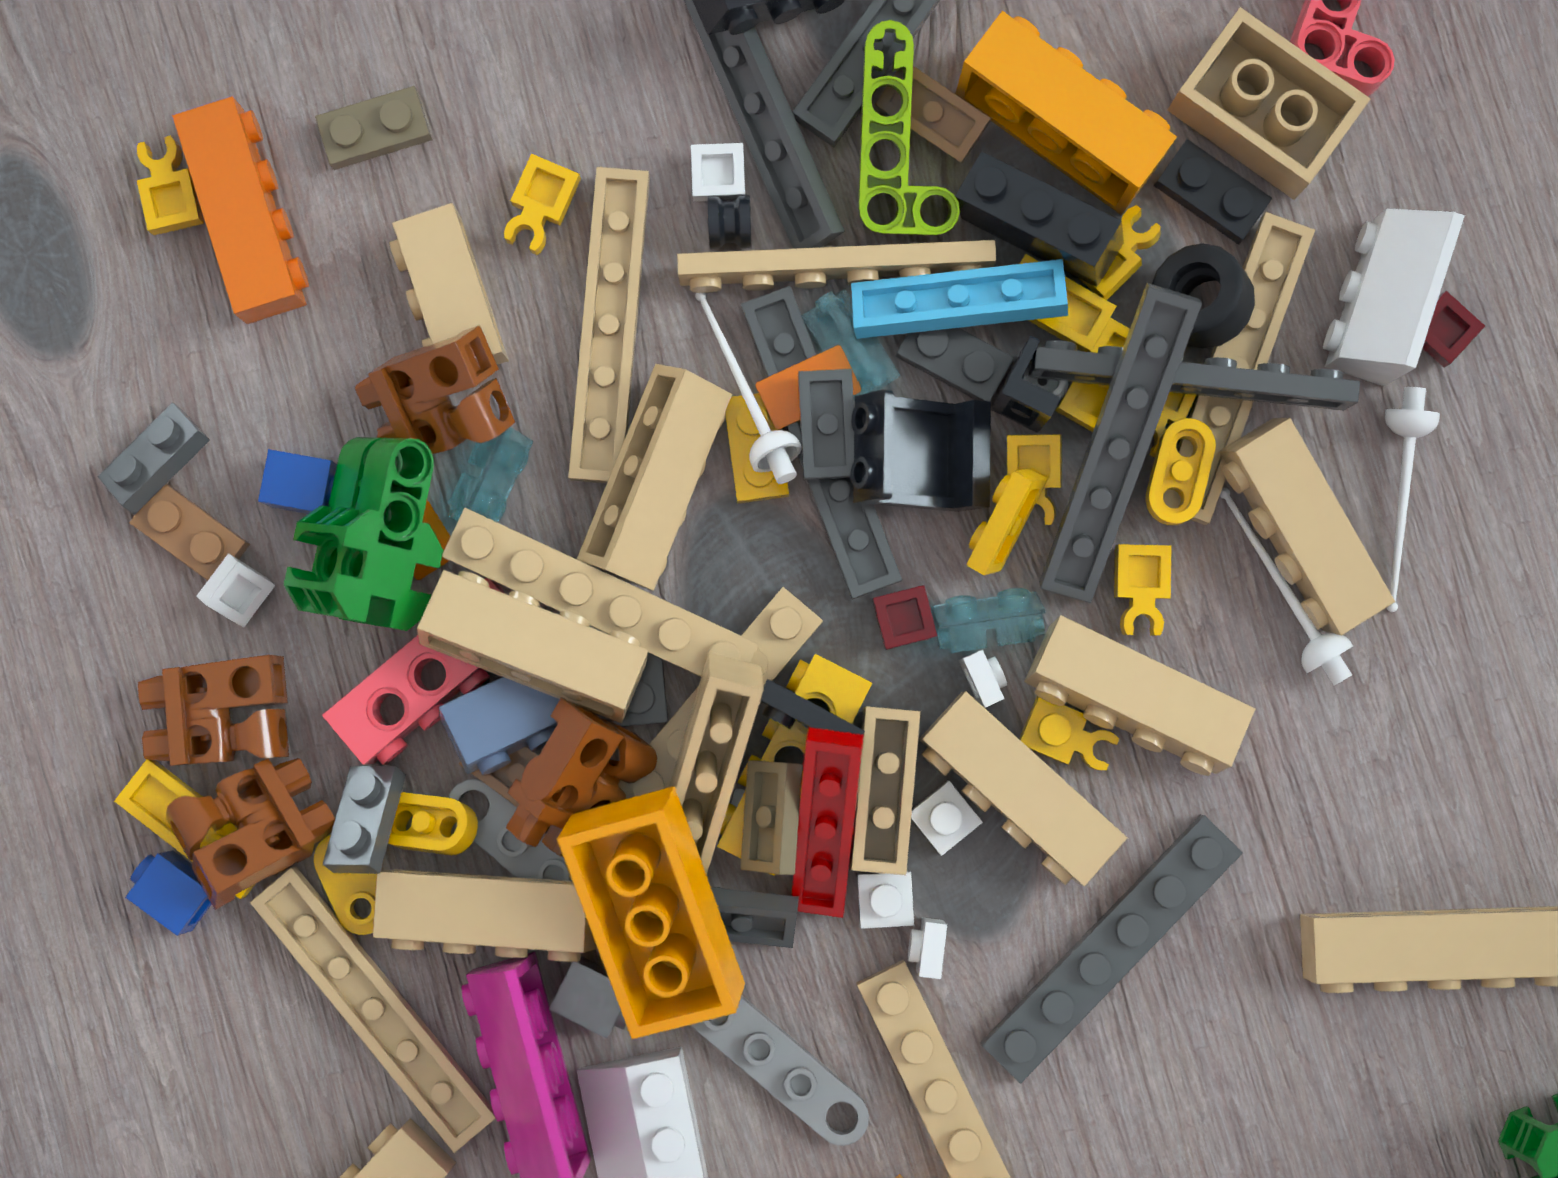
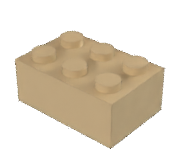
[1167,7,1370,200]

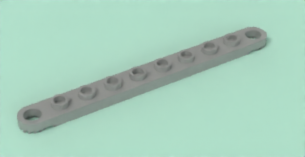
[448,779,869,1146]

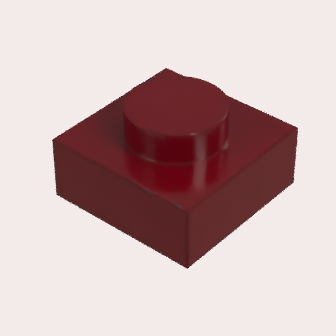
[1422,290,1485,367]
[872,585,938,650]

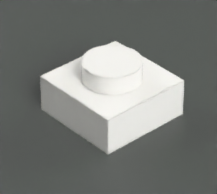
[691,143,745,202]
[196,553,275,628]
[958,650,1007,708]
[911,780,983,856]
[857,871,914,929]
[908,917,947,979]

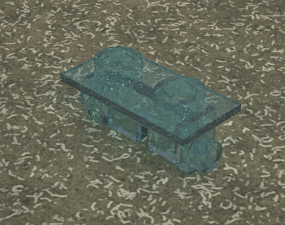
[802,289,901,401]
[447,427,534,522]
[932,588,1046,653]

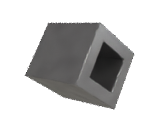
[549,956,626,1039]

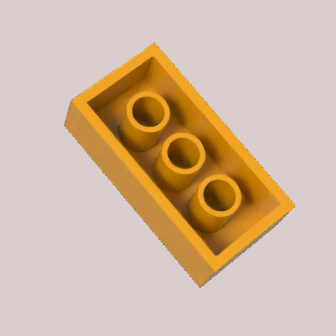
[955,11,1177,215]
[557,786,745,1039]

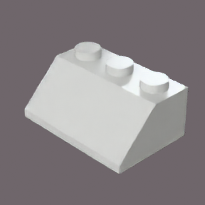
[1323,209,1465,387]
[577,1047,708,1178]

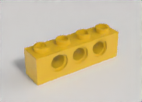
[717,654,872,876]

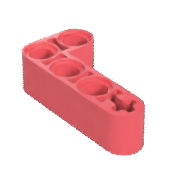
[1290,0,1395,96]

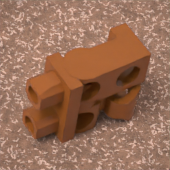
[355,325,515,454]
[138,655,289,766]
[506,697,657,858]
[166,758,335,910]

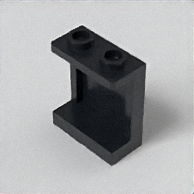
[851,389,991,512]

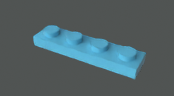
[851,259,1068,339]

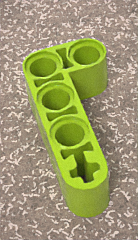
[858,20,960,235]

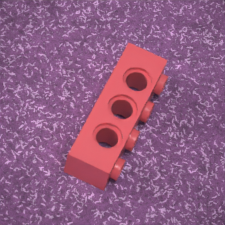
[322,578,506,766]

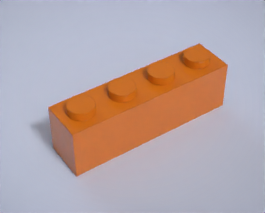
[172,96,309,324]

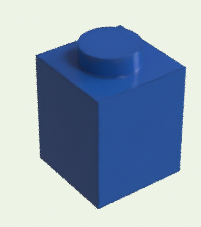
[258,449,337,514]
[125,850,212,936]

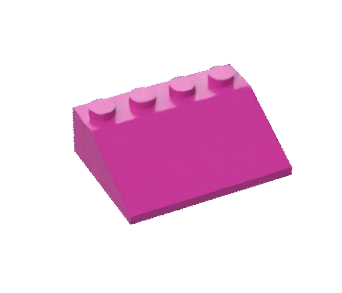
[462,951,591,1178]

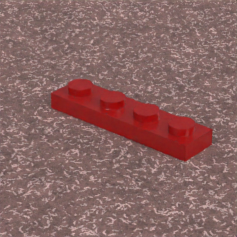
[791,727,864,918]

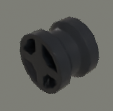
[708,195,752,249]

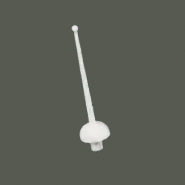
[695,293,802,484]
[1385,387,1440,612]
[1220,488,1353,686]

